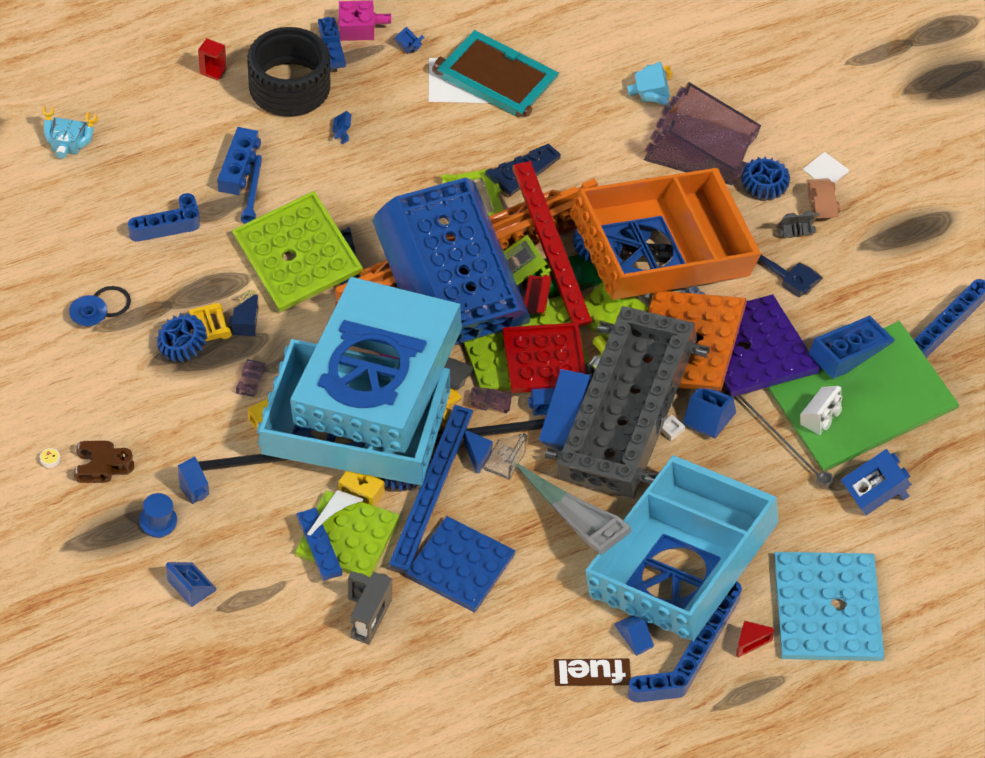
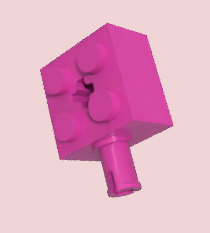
[339,0,391,41]

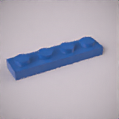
[297,507,342,581]

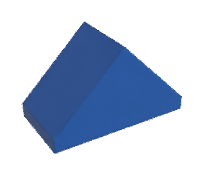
[463,431,493,474]
[615,615,654,656]

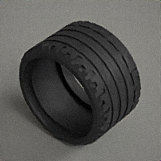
[247,27,331,116]

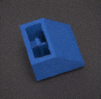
[683,388,736,439]

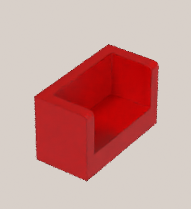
[198,38,227,81]

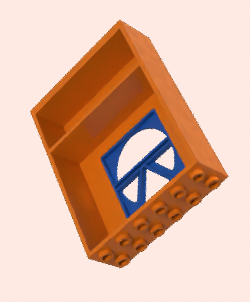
[570,168,761,300]

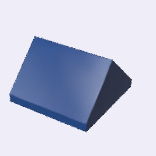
[166,562,217,607]

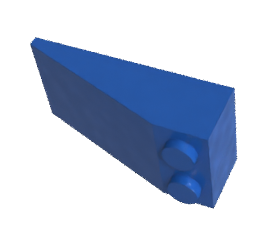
[809,316,895,379]

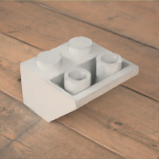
[800,386,843,435]

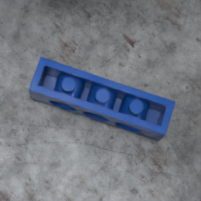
[217,127,261,196]

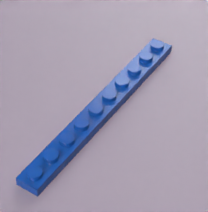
[389,405,473,573]

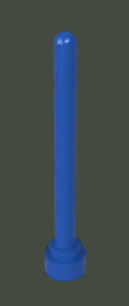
[241,155,262,224]

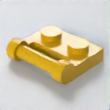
[189,303,232,341]

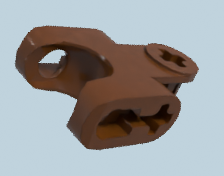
[74,440,135,483]

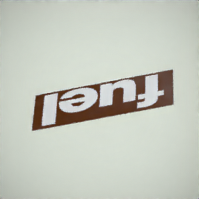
[554,658,631,686]

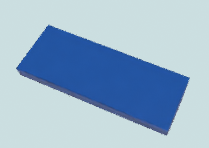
[539,369,592,450]

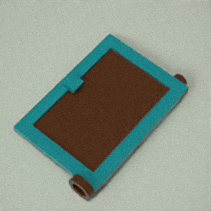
[432,30,559,117]

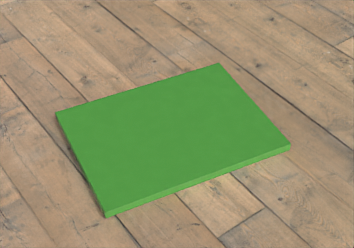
[767,321,959,472]

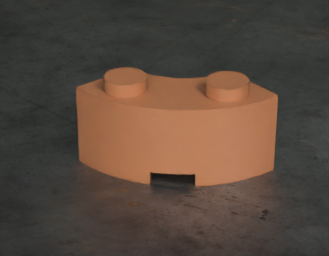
[807,178,840,218]

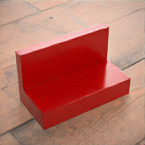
[524,275,552,316]

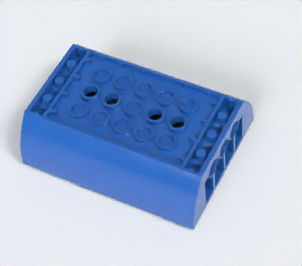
[372,178,530,345]

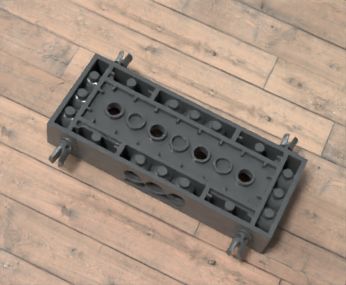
[545,306,710,499]

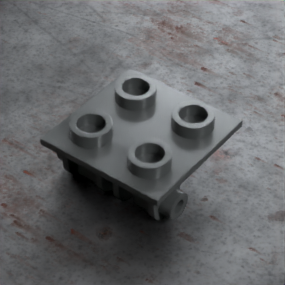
[776,211,820,238]

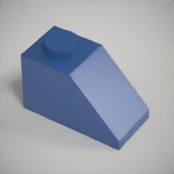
[178,456,209,504]

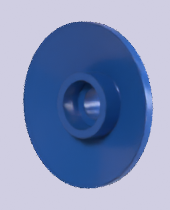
[69,295,107,326]

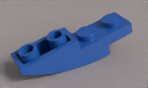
[318,17,346,69]

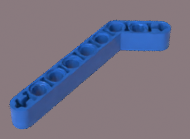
[914,279,985,358]
[628,581,742,703]

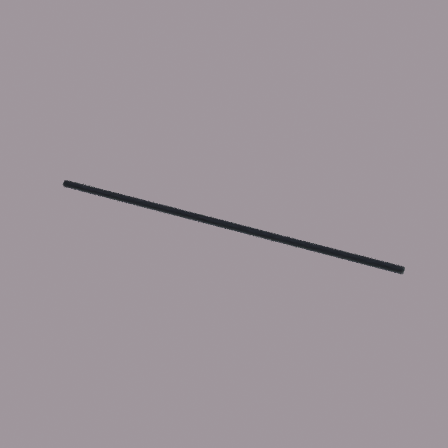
[198,419,545,471]

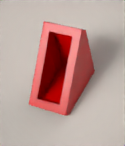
[736,620,775,658]

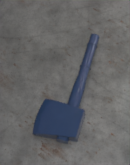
[757,254,823,298]

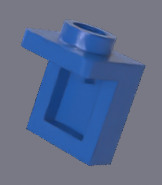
[393,26,424,54]

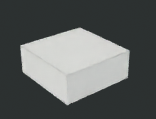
[661,415,685,441]

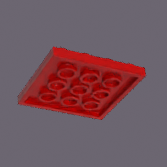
[502,322,586,393]

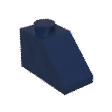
[229,295,259,336]

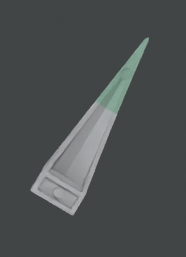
[517,464,631,555]

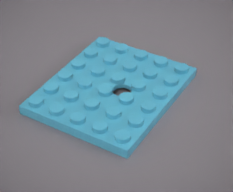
[774,552,884,661]

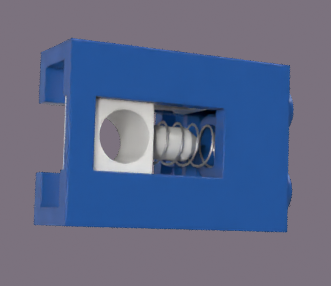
[841,449,912,516]

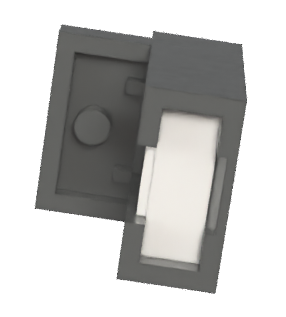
[348,571,392,645]

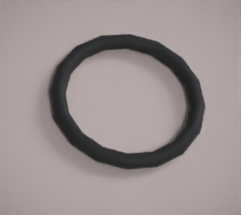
[94,286,131,317]

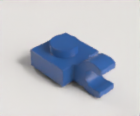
[332,111,352,144]

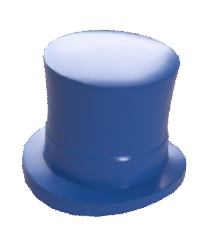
[139,493,177,538]

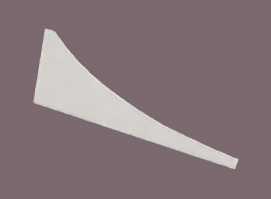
[307,490,363,536]

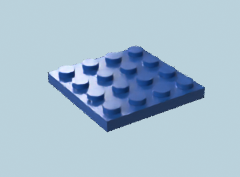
[405,516,516,613]

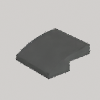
[444,357,474,390]

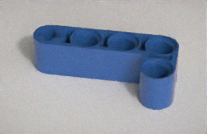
[128,193,200,242]

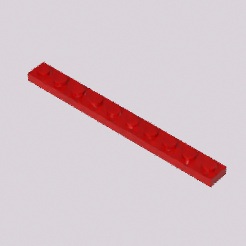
[512,161,592,327]

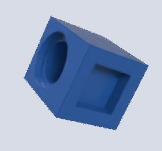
[528,388,555,416]

